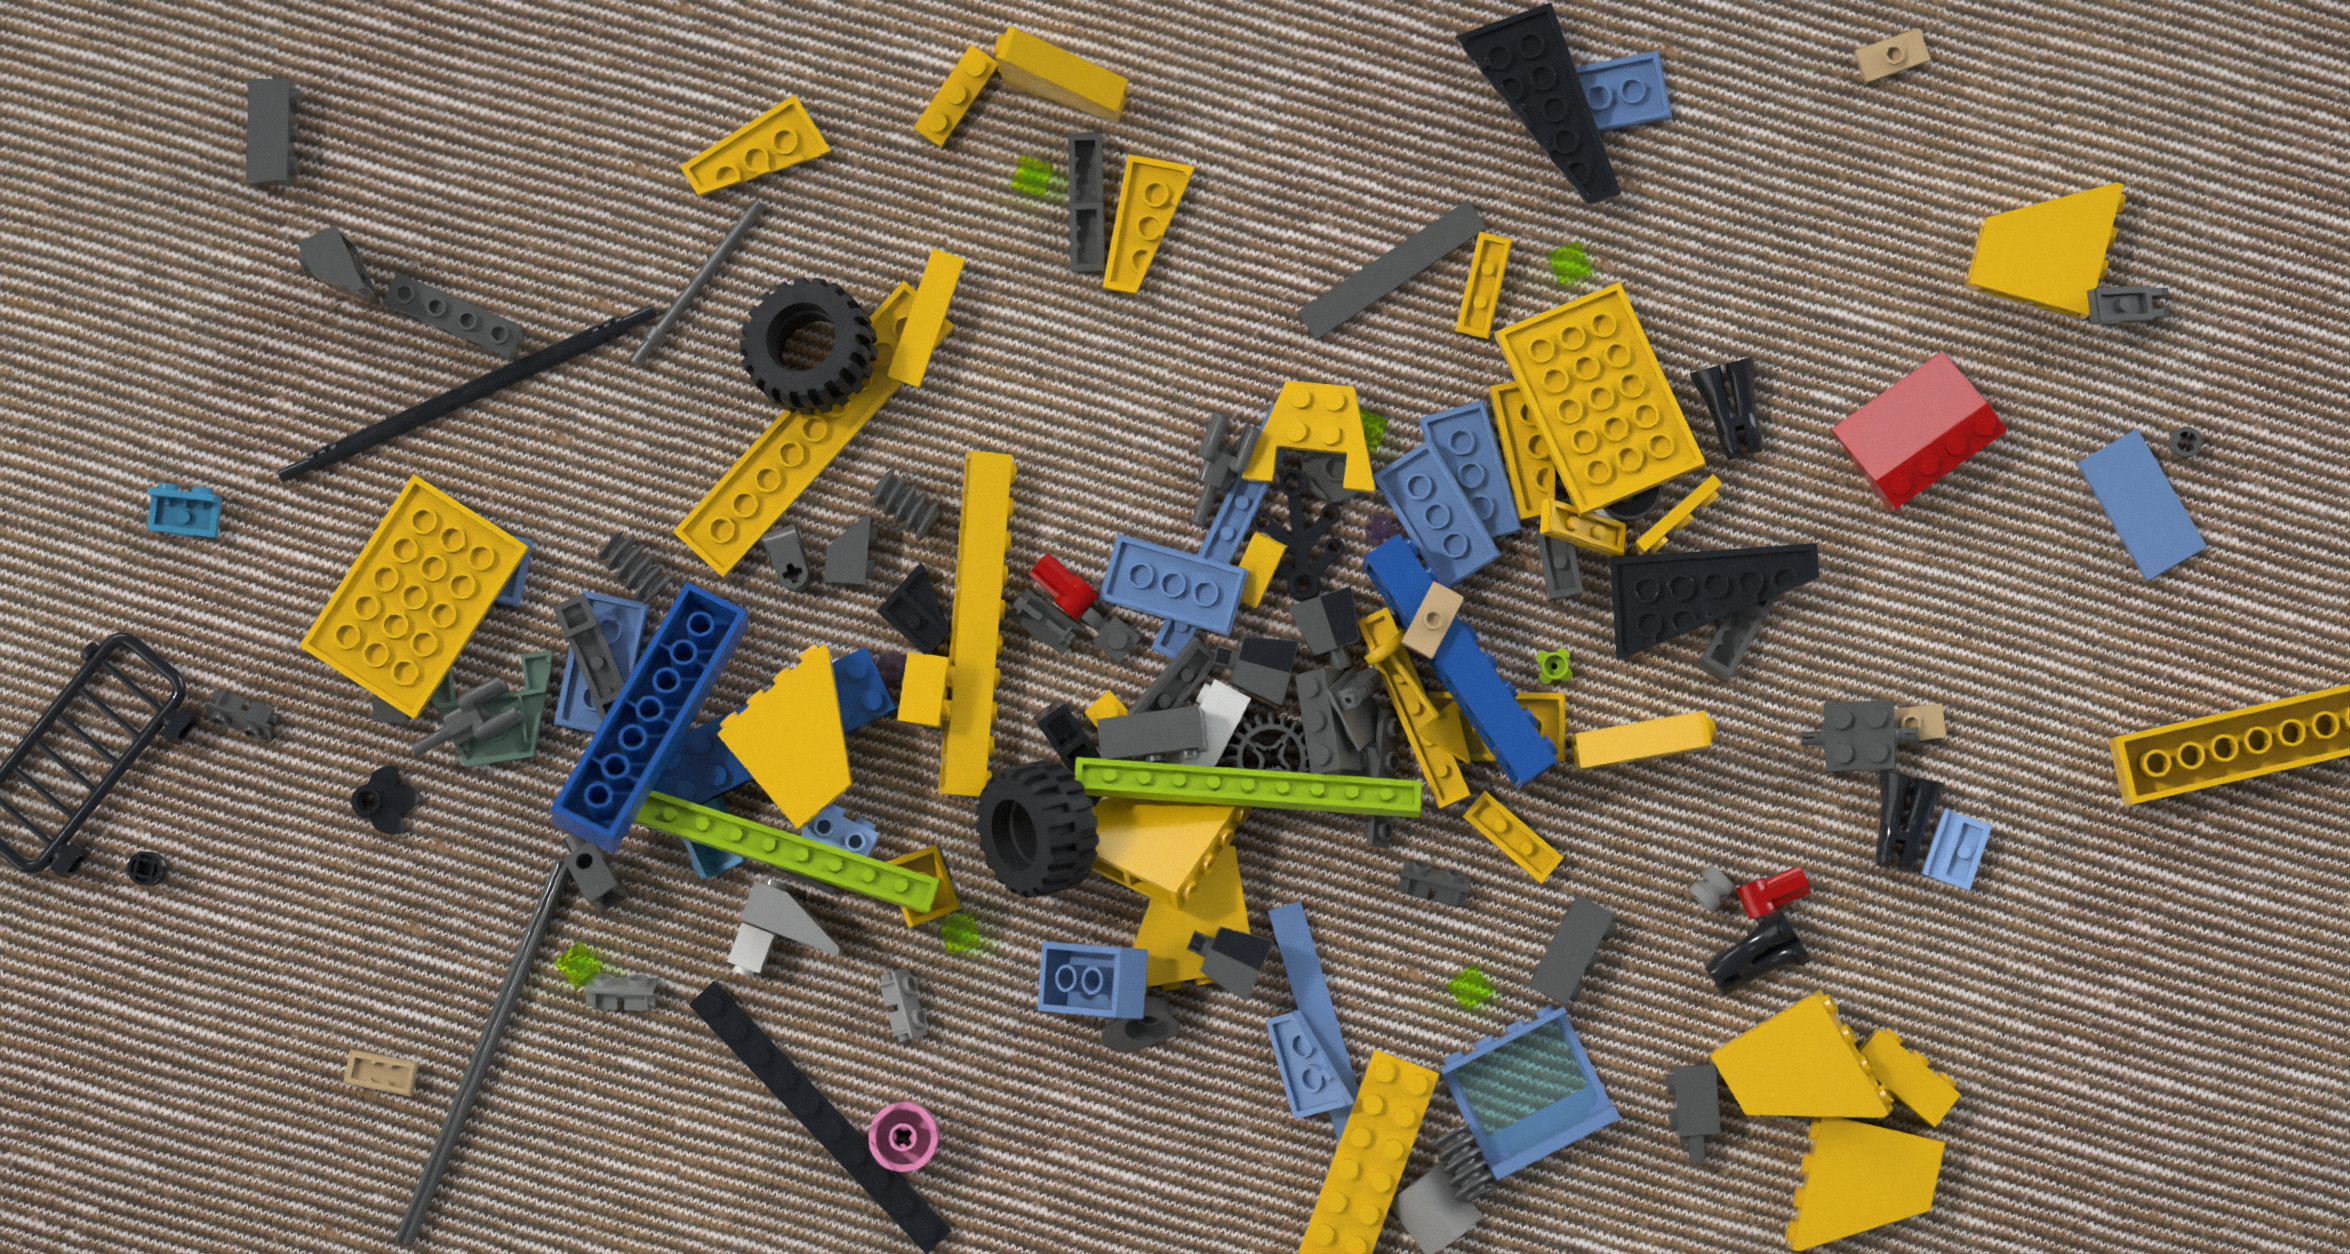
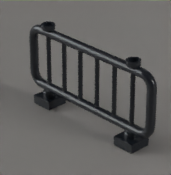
[0,632,200,879]

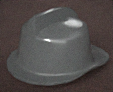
[1101,994,1180,1052]

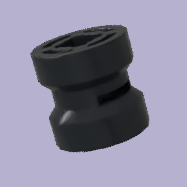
[127,851,168,886]

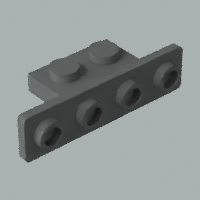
[1345,709,1402,848]

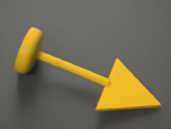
[1363,629,1471,764]

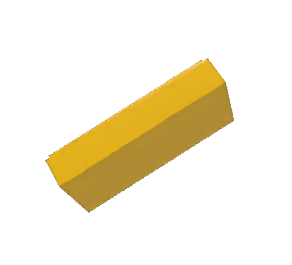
[1238,531,1287,608]

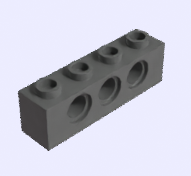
[383,272,528,362]

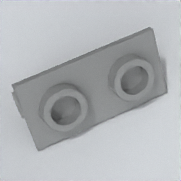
[879,968,928,1042]
[584,973,657,1011]

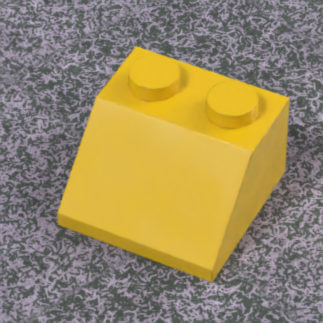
[897,652,957,728]

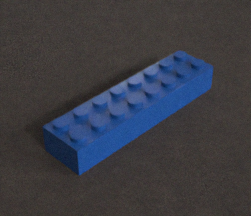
[1361,533,1558,791]
[550,581,748,854]
[646,647,898,830]

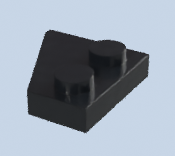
[876,562,951,655]

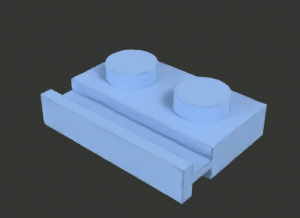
[1921,809,1992,891]

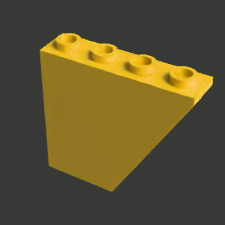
[994,25,1129,124]
[1964,182,2126,320]
[717,644,853,830]
[1570,710,1716,771]
[1092,796,1251,911]
[1133,845,1250,994]
[1710,989,1893,1118]
[1785,1116,1945,1251]

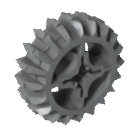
[1225,713,1311,773]

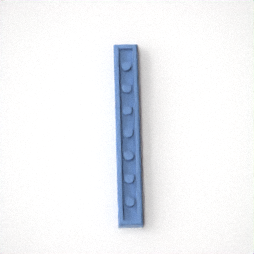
[1151,404,1288,660]
[1268,901,1359,1143]

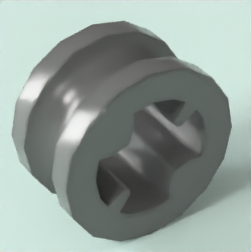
[2168,426,2202,459]

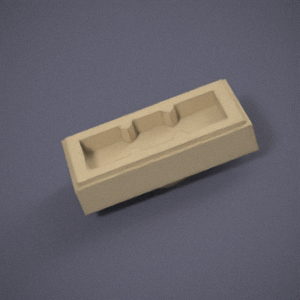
[1854,28,1931,84]
[1401,581,1464,659]
[1894,703,1947,744]
[343,1049,419,1097]

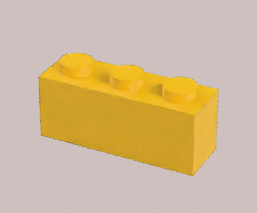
[1858,1028,1961,1127]

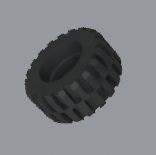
[740,277,878,415]
[976,760,1099,898]

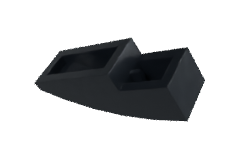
[1033,698,1102,807]

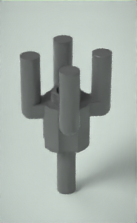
[1191,411,1261,525]
[411,676,526,757]

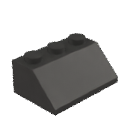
[297,225,381,305]

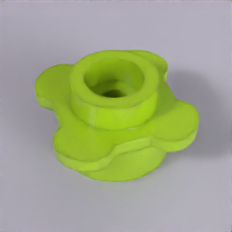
[1536,648,1572,684]

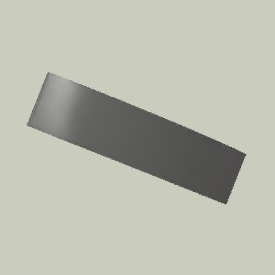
[552,593,625,721]

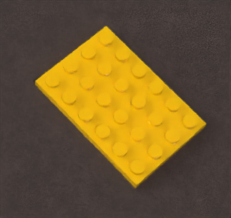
[1494,282,1706,518]
[299,474,530,721]

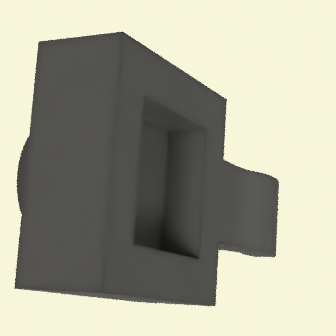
[1081,607,1141,664]

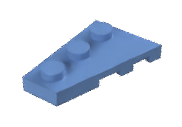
[1265,1010,1355,1119]

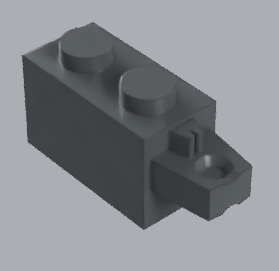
[1666,1064,1721,1162]

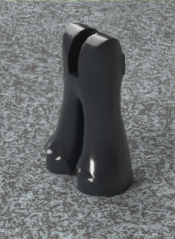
[1689,357,1762,460]
[1876,770,1945,873]
[1705,907,1811,996]

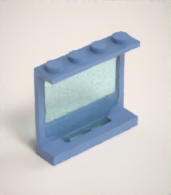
[1439,1003,1620,1181]

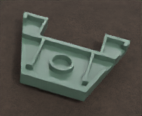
[431,650,554,767]

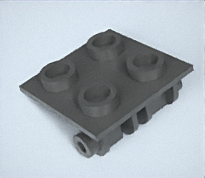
[1327,664,1382,751]

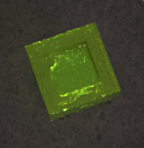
[1011,155,1054,199]
[1547,241,1592,286]
[1360,409,1389,453]
[939,912,981,954]
[554,940,604,990]
[1445,963,1494,1012]

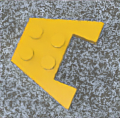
[1242,380,1376,493]

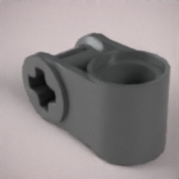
[762,523,812,593]

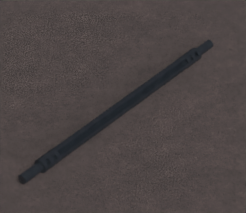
[277,304,658,483]

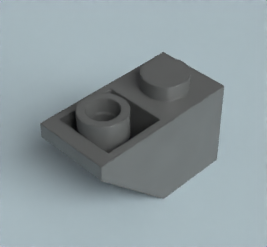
[824,516,879,587]

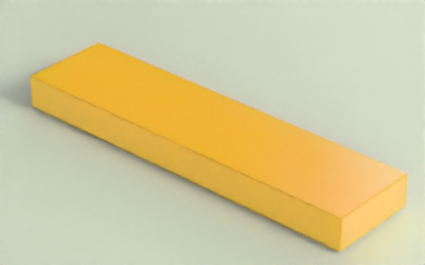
[887,248,965,389]

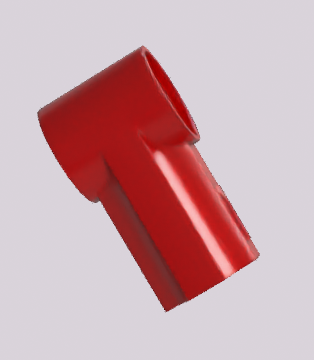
[1028,552,1099,620]
[1736,866,1811,920]

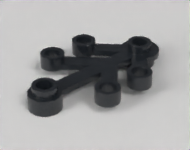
[1252,469,1345,602]

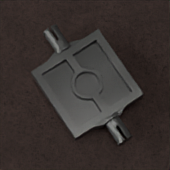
[1801,700,1920,772]

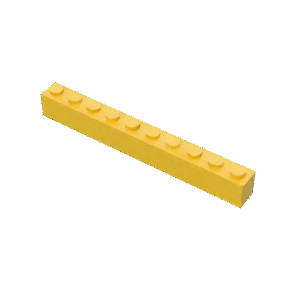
[938,451,1017,798]

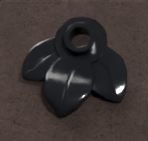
[351,766,421,835]

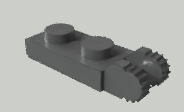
[2087,286,2171,325]

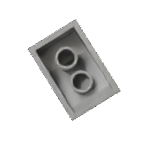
[740,877,845,956]

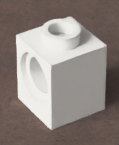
[727,923,777,978]

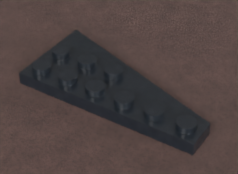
[1454,2,1621,206]
[1610,543,1820,661]

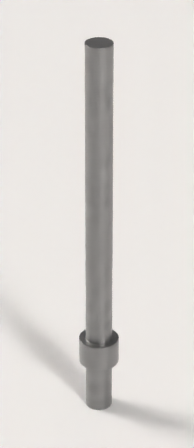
[629,199,766,367]

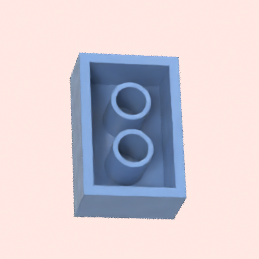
[1037,941,1148,1019]

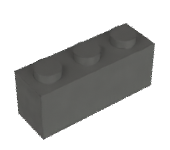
[246,79,301,186]
[1295,667,1362,776]
[1097,706,1209,763]
[1527,894,1616,1006]

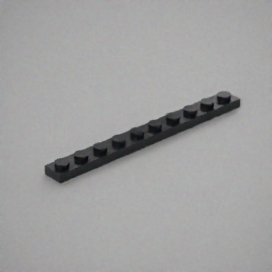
[689,981,952,1254]

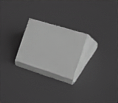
[1390,1162,1483,1254]

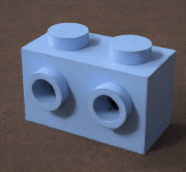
[801,804,881,858]

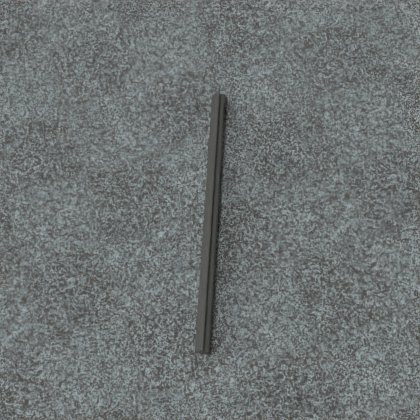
[395,860,571,1246]

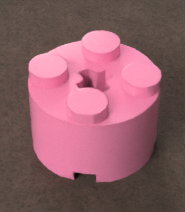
[869,1101,940,1172]

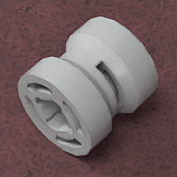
[1687,865,1736,913]

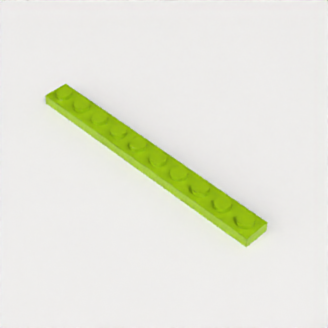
[1075,757,1422,818]
[633,790,940,915]

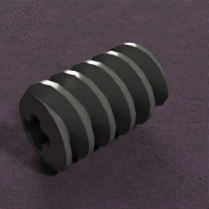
[869,468,945,541]
[597,531,673,605]
[1432,1124,1498,1201]

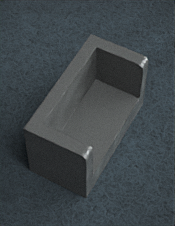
[1534,531,1584,602]

